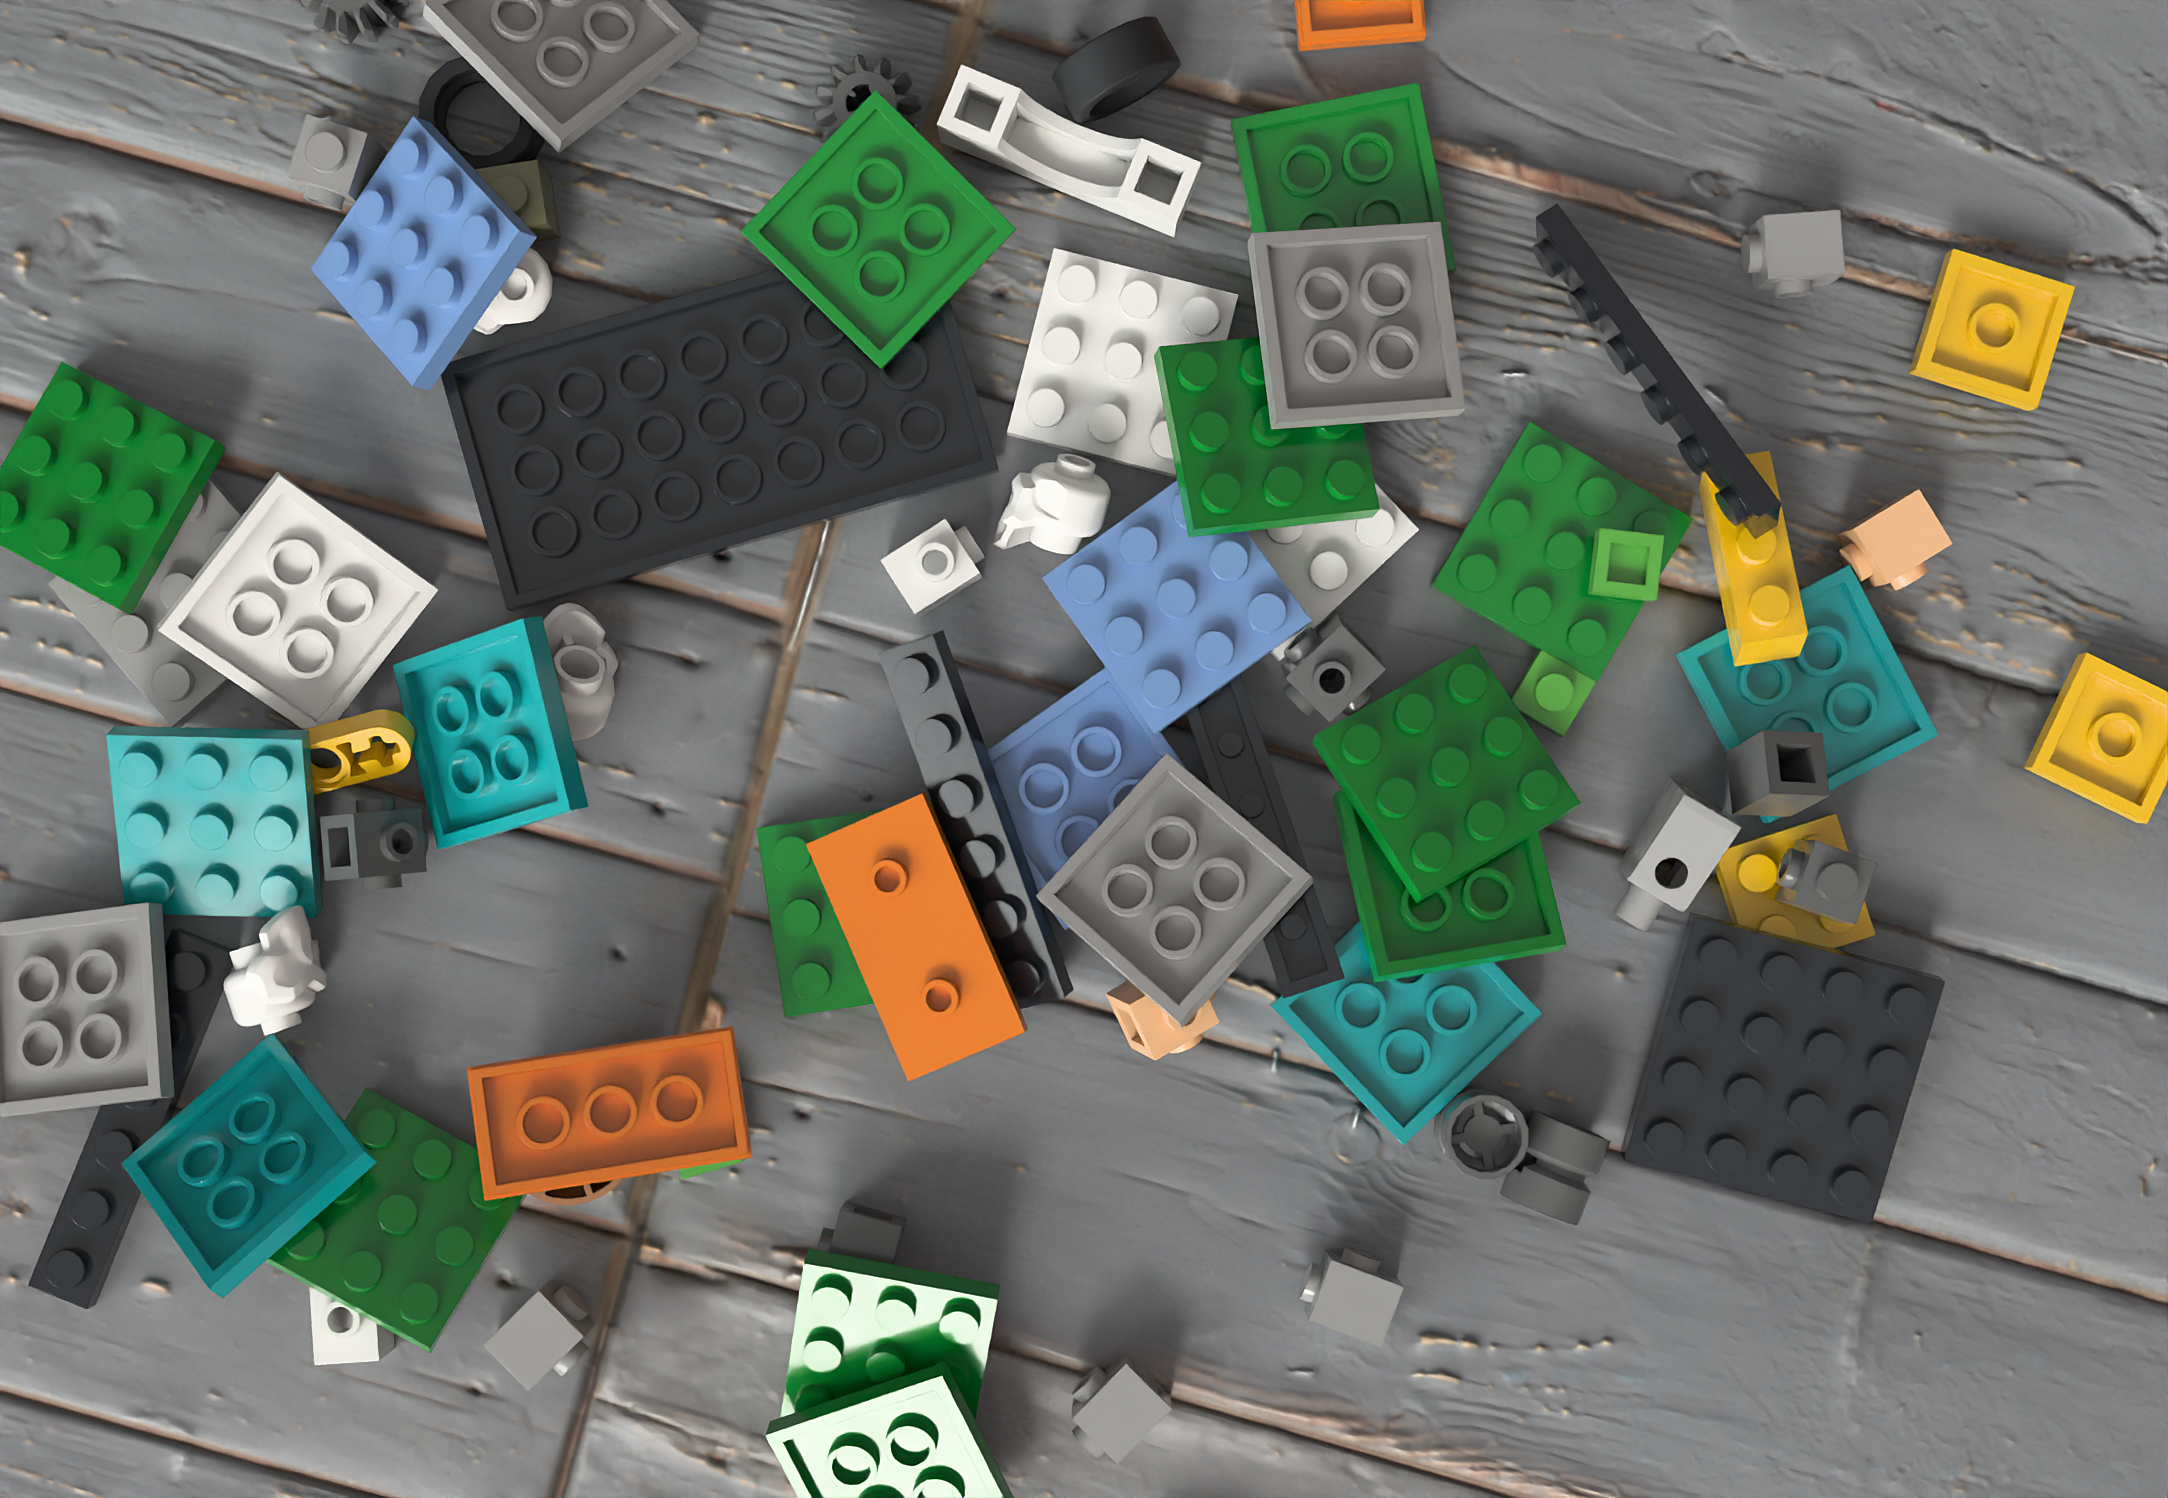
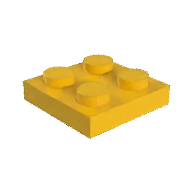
[1908,248,2075,411]
[2024,653,2168,823]
[1715,814,1876,949]

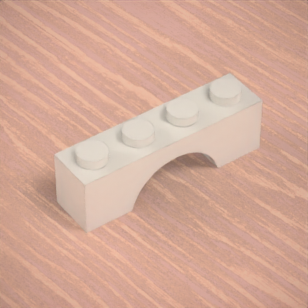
[937,65,1201,237]

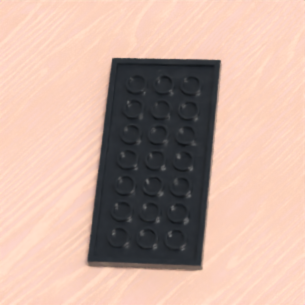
[441,268,999,612]

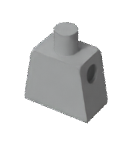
[1613,777,1742,932]

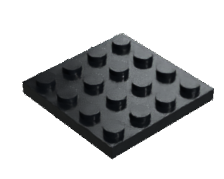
[1620,912,1945,1224]

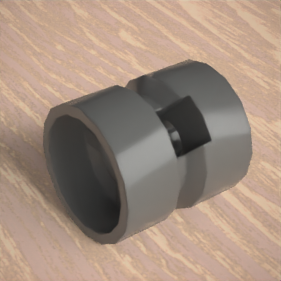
[1434,1086,1528,1179]
[1500,1109,1611,1225]

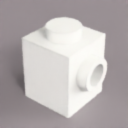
[880,519,985,618]
[309,1287,395,1365]

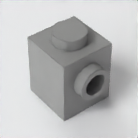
[287,114,387,211]
[1741,210,1845,299]
[1299,1247,1404,1348]
[483,1280,595,1391]
[1072,1352,1172,1465]

